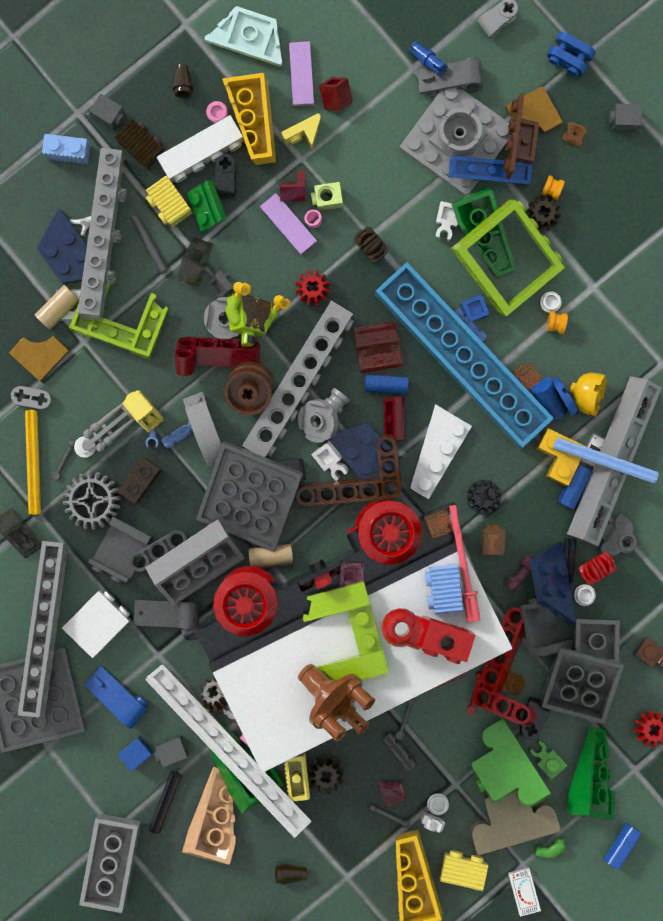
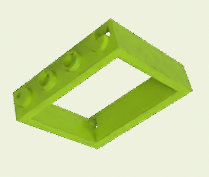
[450,200,565,317]

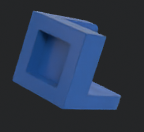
[460,294,489,323]
[118,736,153,771]

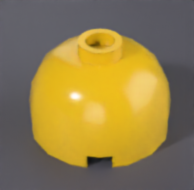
[570,372,607,416]

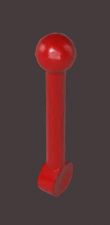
[467,671,482,715]

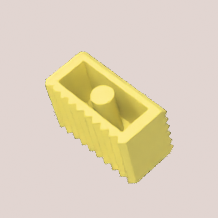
[146,175,192,227]
[122,391,164,433]
[284,752,310,801]
[439,850,488,891]

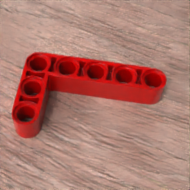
[473,607,536,725]

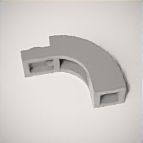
[183,392,222,470]

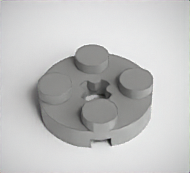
[204,297,240,339]
[298,399,338,443]

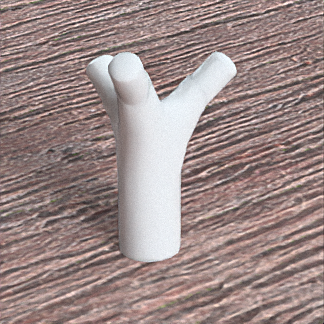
[70,216,91,236]

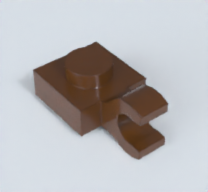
[634,637,663,667]

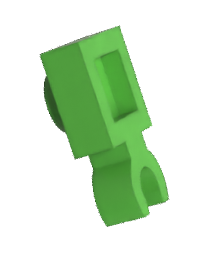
[529,740,567,780]

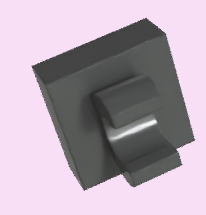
[208,271,236,298]

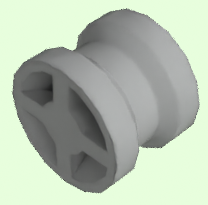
[325,388,350,414]

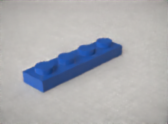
[448,155,533,185]

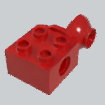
[381,608,476,664]

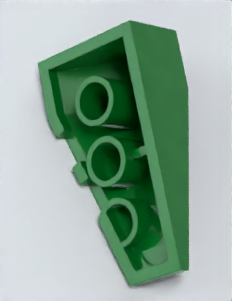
[451,187,517,277]
[208,723,284,814]
[567,727,615,820]

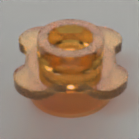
[562,122,587,146]
[502,671,524,695]

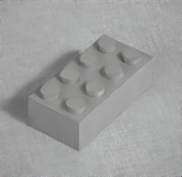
[145,519,245,606]
[79,813,142,913]

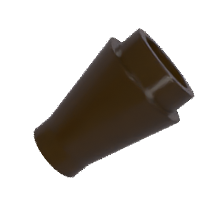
[172,64,193,98]
[275,863,307,886]

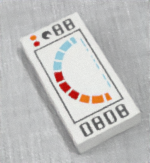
[508,867,541,917]

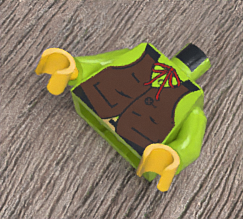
[225,282,290,347]

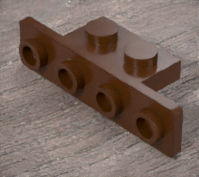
[503,93,539,179]

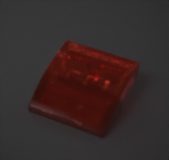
[354,322,403,373]

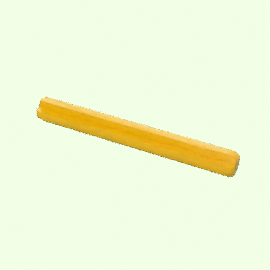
[25,410,41,515]

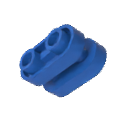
[547,32,596,77]

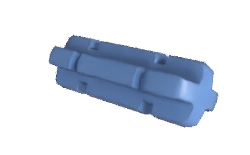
[455,308,487,342]
[162,422,193,449]

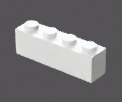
[157,115,244,183]

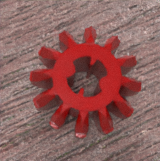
[295,270,330,306]
[578,552,617,585]
[634,710,663,748]

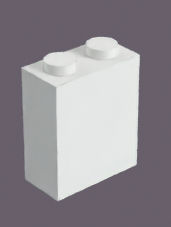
[62,590,131,658]

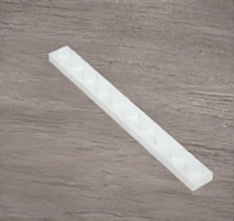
[146,664,311,838]

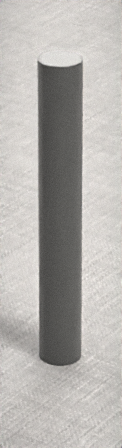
[130,215,168,274]

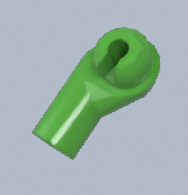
[535,838,566,859]

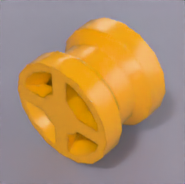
[541,175,565,201]
[546,311,568,334]

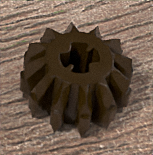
[525,195,561,232]
[354,227,388,263]
[198,676,229,714]
[308,756,344,794]

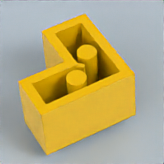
[536,428,586,486]

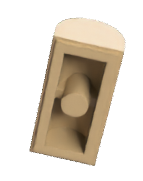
[35,285,79,330]
[249,543,294,568]

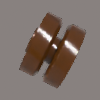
[224,361,274,415]

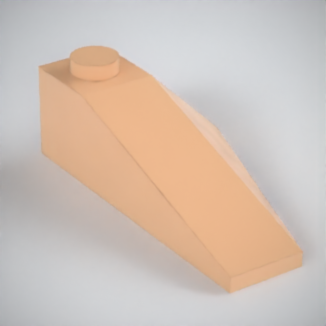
[182,767,236,865]

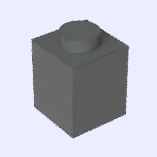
[89,93,125,130]
[609,104,642,131]
[154,735,189,767]

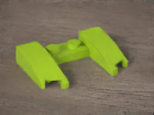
[69,277,168,360]
[303,581,389,680]

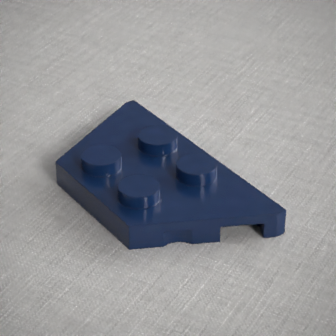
[37,209,87,284]
[326,423,393,493]
[530,542,576,624]

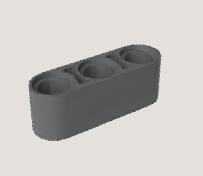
[130,531,187,572]

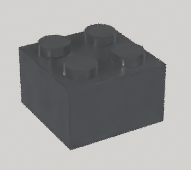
[572,619,620,663]

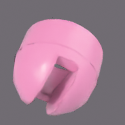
[305,210,322,228]

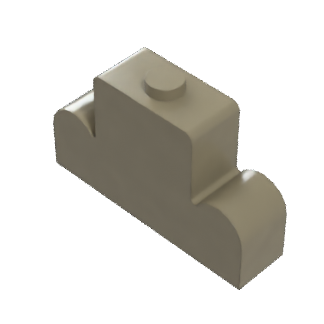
[470,791,561,855]

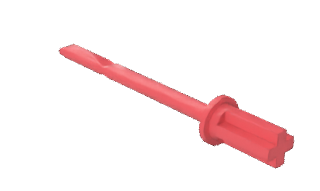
[449,505,481,623]

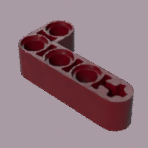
[175,337,261,376]

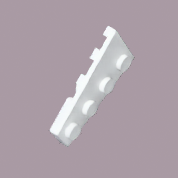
[410,404,472,499]

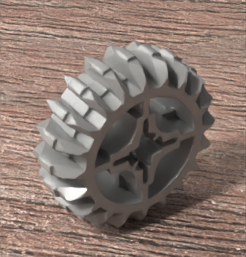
[63,472,121,529]

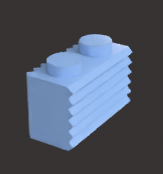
[42,134,91,165]
[425,564,463,615]

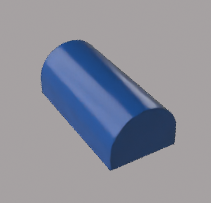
[365,375,409,394]
[530,376,567,421]
[557,465,592,510]
[603,823,641,870]

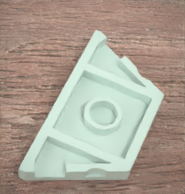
[204,6,282,67]

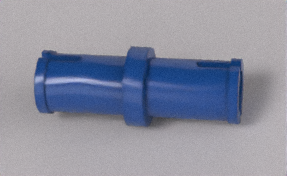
[409,41,448,76]

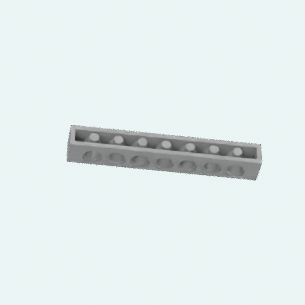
[242,301,354,458]
[18,541,69,718]

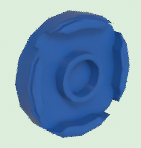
[552,377,579,417]

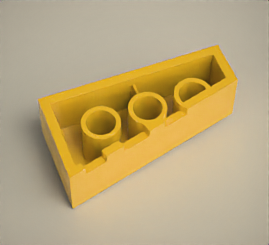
[222,73,276,165]

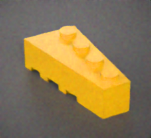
[396,829,443,921]

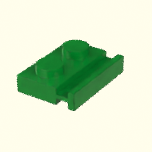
[187,180,227,232]

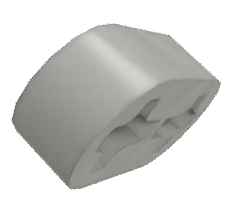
[11,386,53,410]

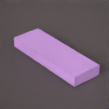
[289,41,314,107]
[260,193,317,255]

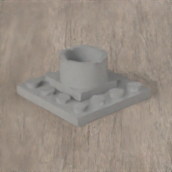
[399,87,511,196]

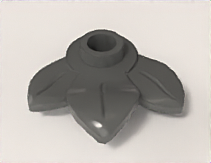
[600,514,638,556]

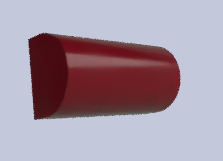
[383,397,405,441]

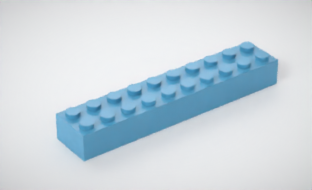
[375,262,554,449]

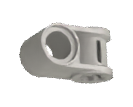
[477,0,518,38]

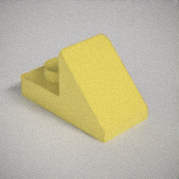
[281,113,321,149]

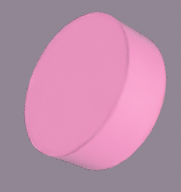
[206,101,228,124]

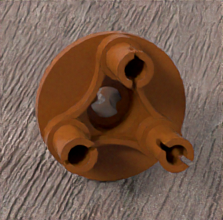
[298,664,375,741]

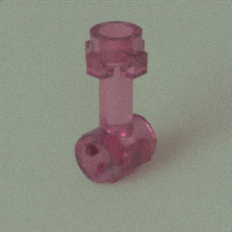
[505,554,534,593]

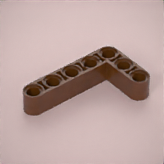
[296,434,402,506]

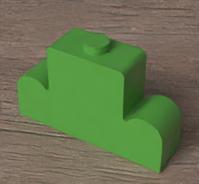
[472,719,551,808]

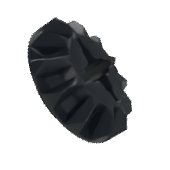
[467,480,501,514]

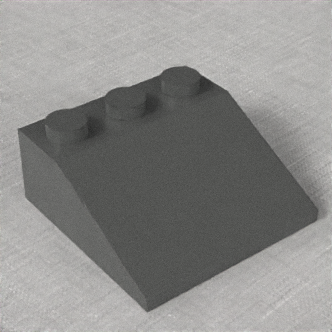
[540,647,624,724]

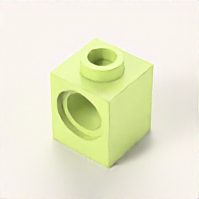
[311,182,343,211]

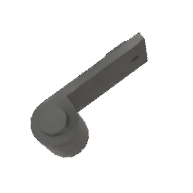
[418,57,483,94]
[133,600,200,633]

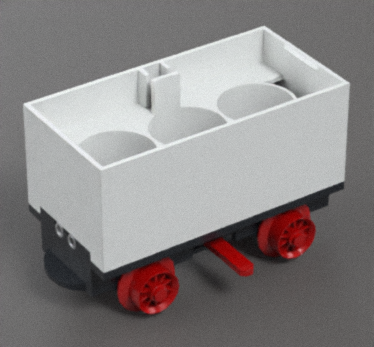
[183,499,512,773]

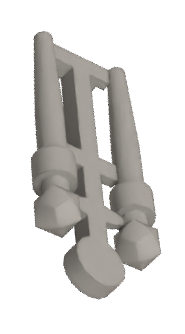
[82,403,136,452]

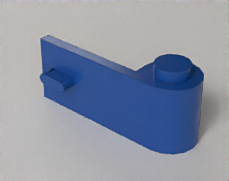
[84,666,149,729]

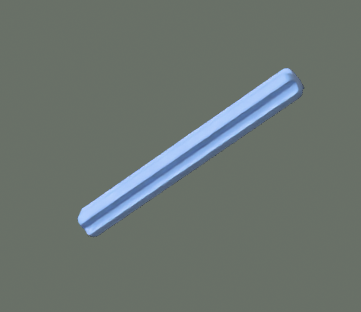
[553,438,659,483]

